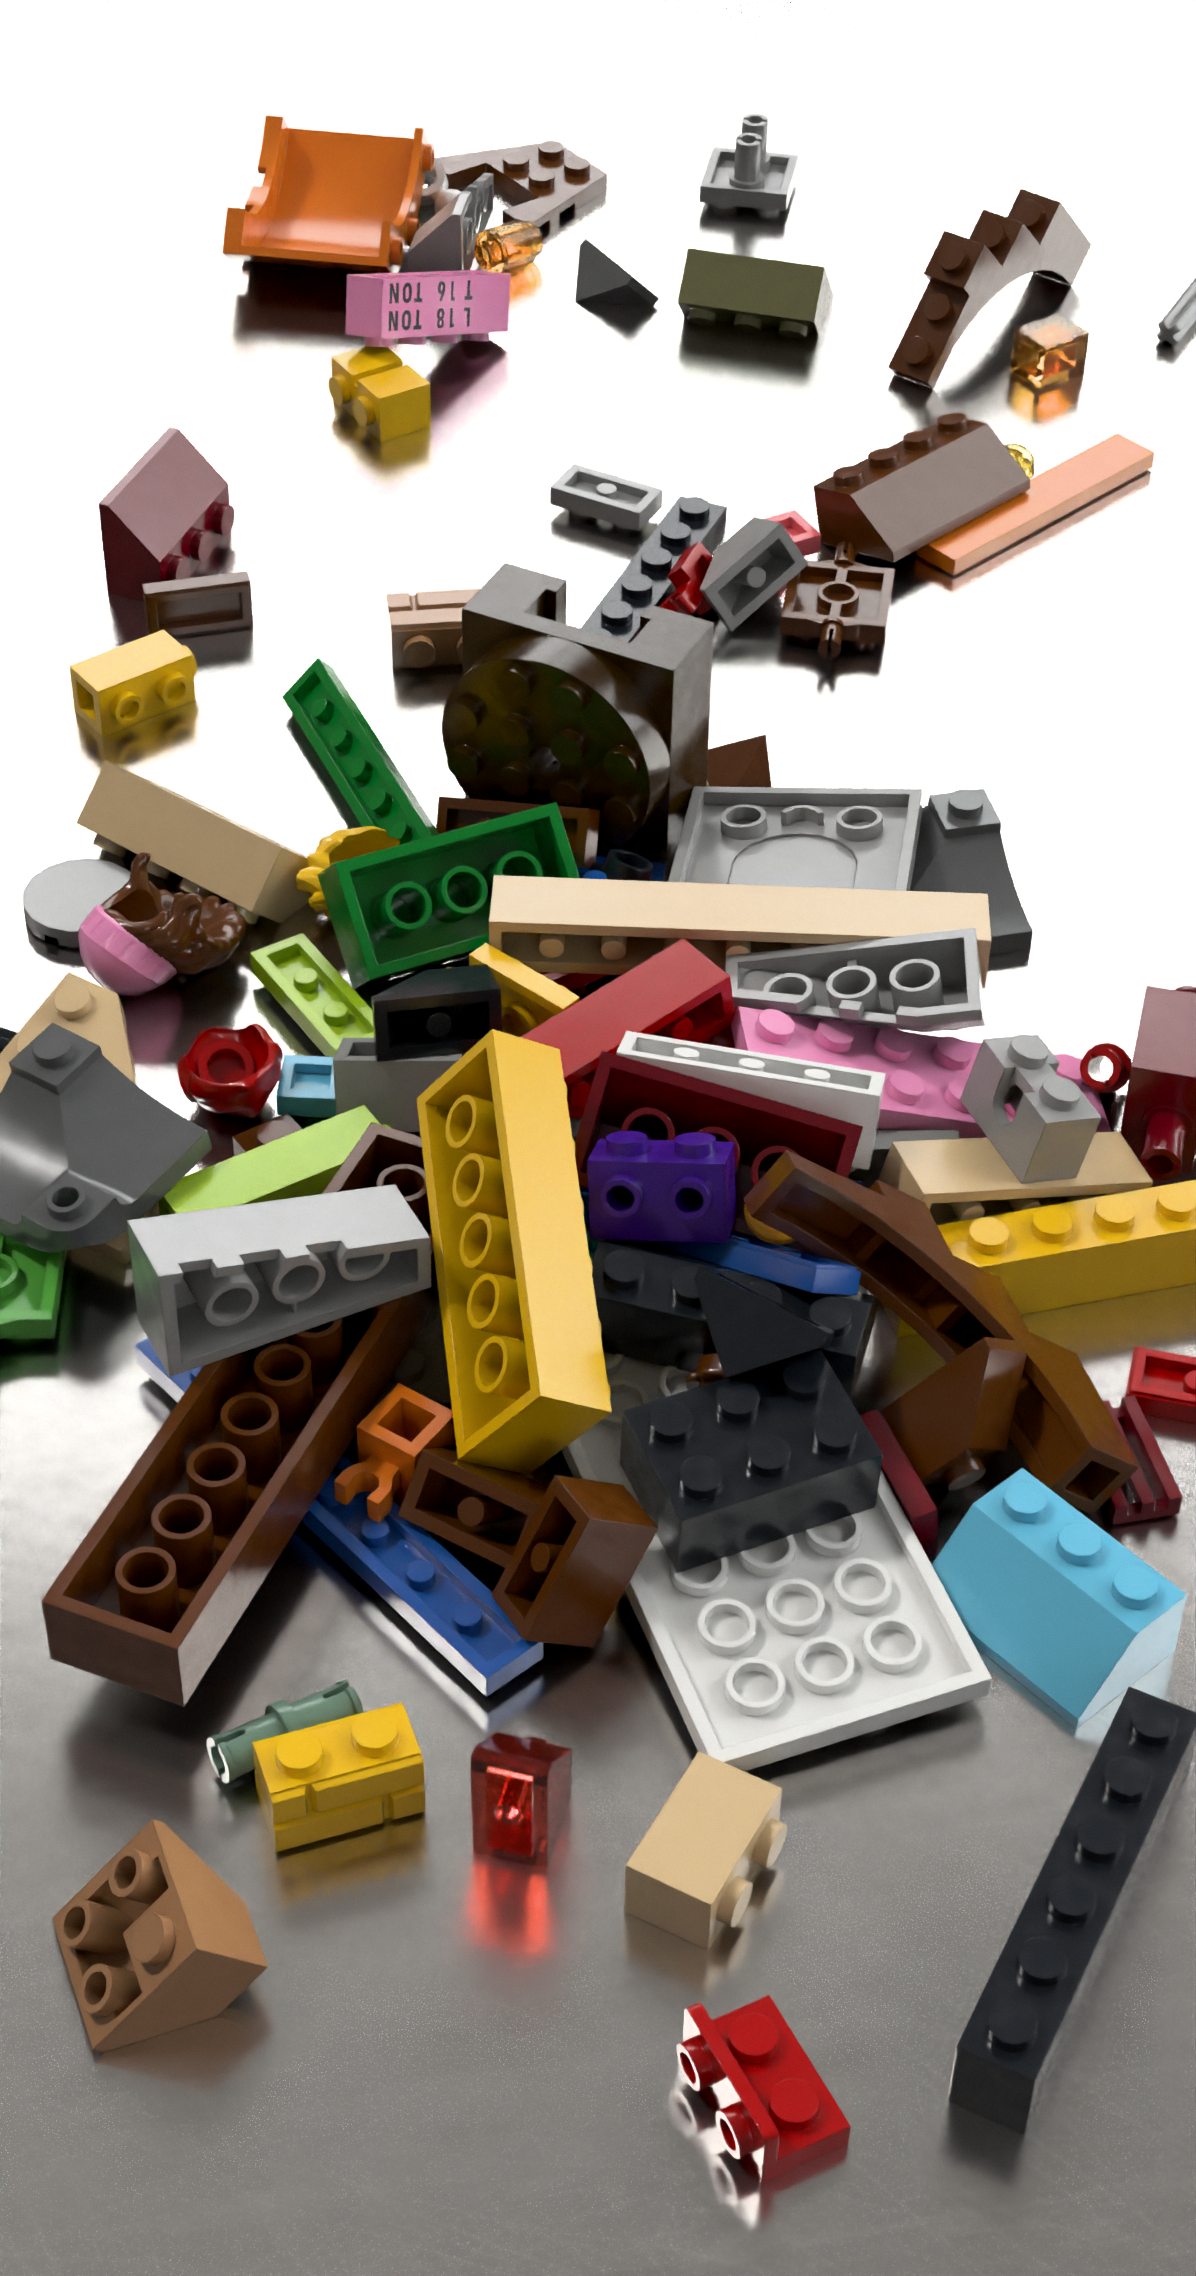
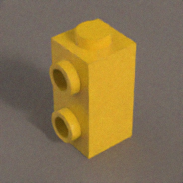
[69,629,198,737]

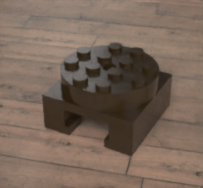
[442,563,714,860]

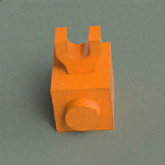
[334,1383,456,1523]

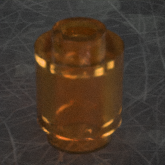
[474,219,543,273]

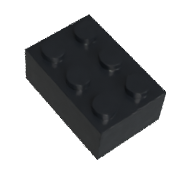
[620,1348,883,1573]

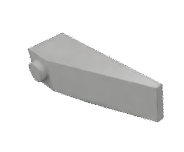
[400,173,494,273]
[725,928,986,1033]

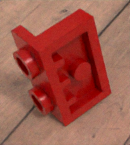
[676,1995,851,2184]

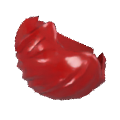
[177,1023,283,1119]

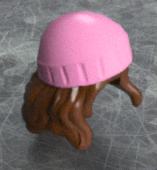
[78,852,247,996]

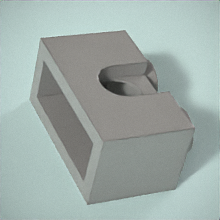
[960,1034,1102,1184]

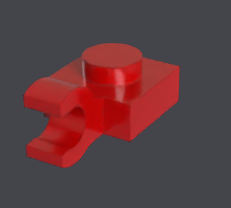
[659,541,713,616]

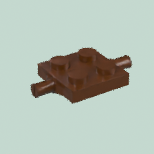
[780,542,895,659]

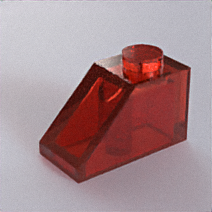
[470,1732,572,1870]

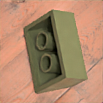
[677,248,834,339]

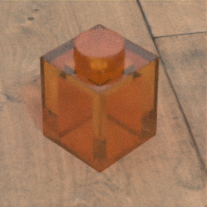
[1011,313,1089,390]

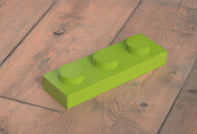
[250,933,374,1057]

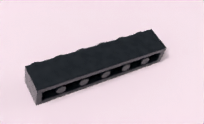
[947,1687,1196,2135]

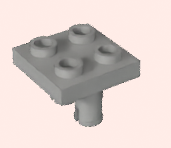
[699,113,799,213]

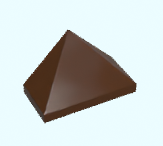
[706,734,772,787]

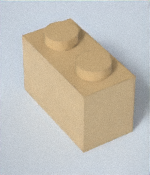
[624,1751,787,1950]

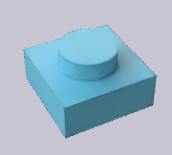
[276,1055,336,1118]

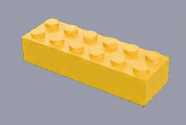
[416,1029,612,1475]

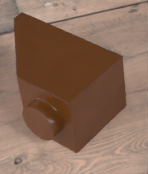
[880,1337,1027,1490]

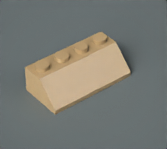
[76,761,312,924]

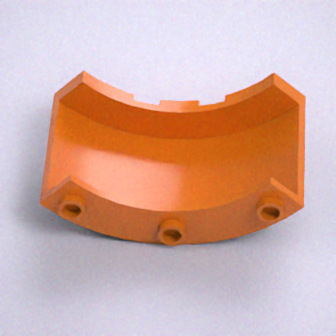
[222,115,435,273]

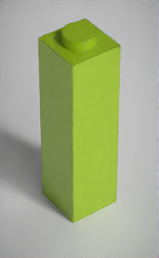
[158,1105,391,1216]

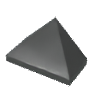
[575,238,659,306]

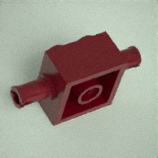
[1120,986,1196,1180]

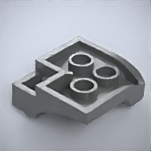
[910,788,1033,955]
[0,1022,212,1253]

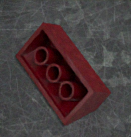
[575,1051,863,1257]

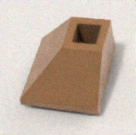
[52,1819,268,2052]

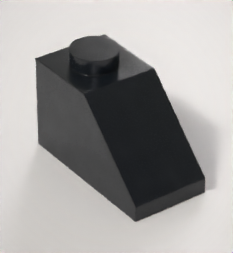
[372,964,503,1062]

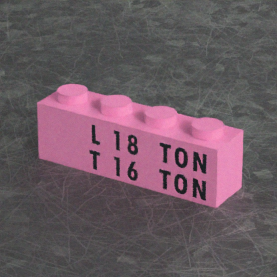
[345,270,511,347]

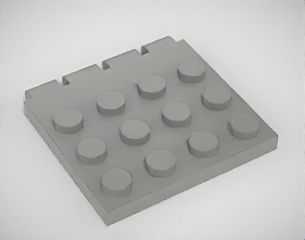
[668,786,923,891]

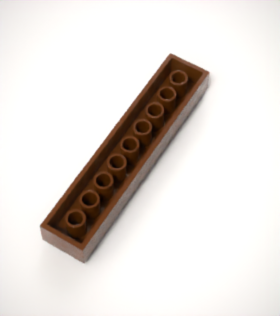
[41,1122,440,1707]

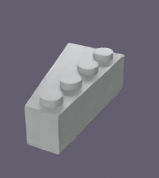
[127,1184,431,1377]

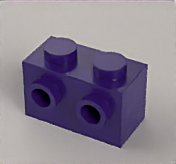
[587,1131,736,1243]

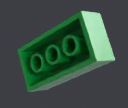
[318,802,580,989]

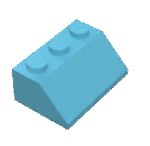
[932,1468,1187,1729]

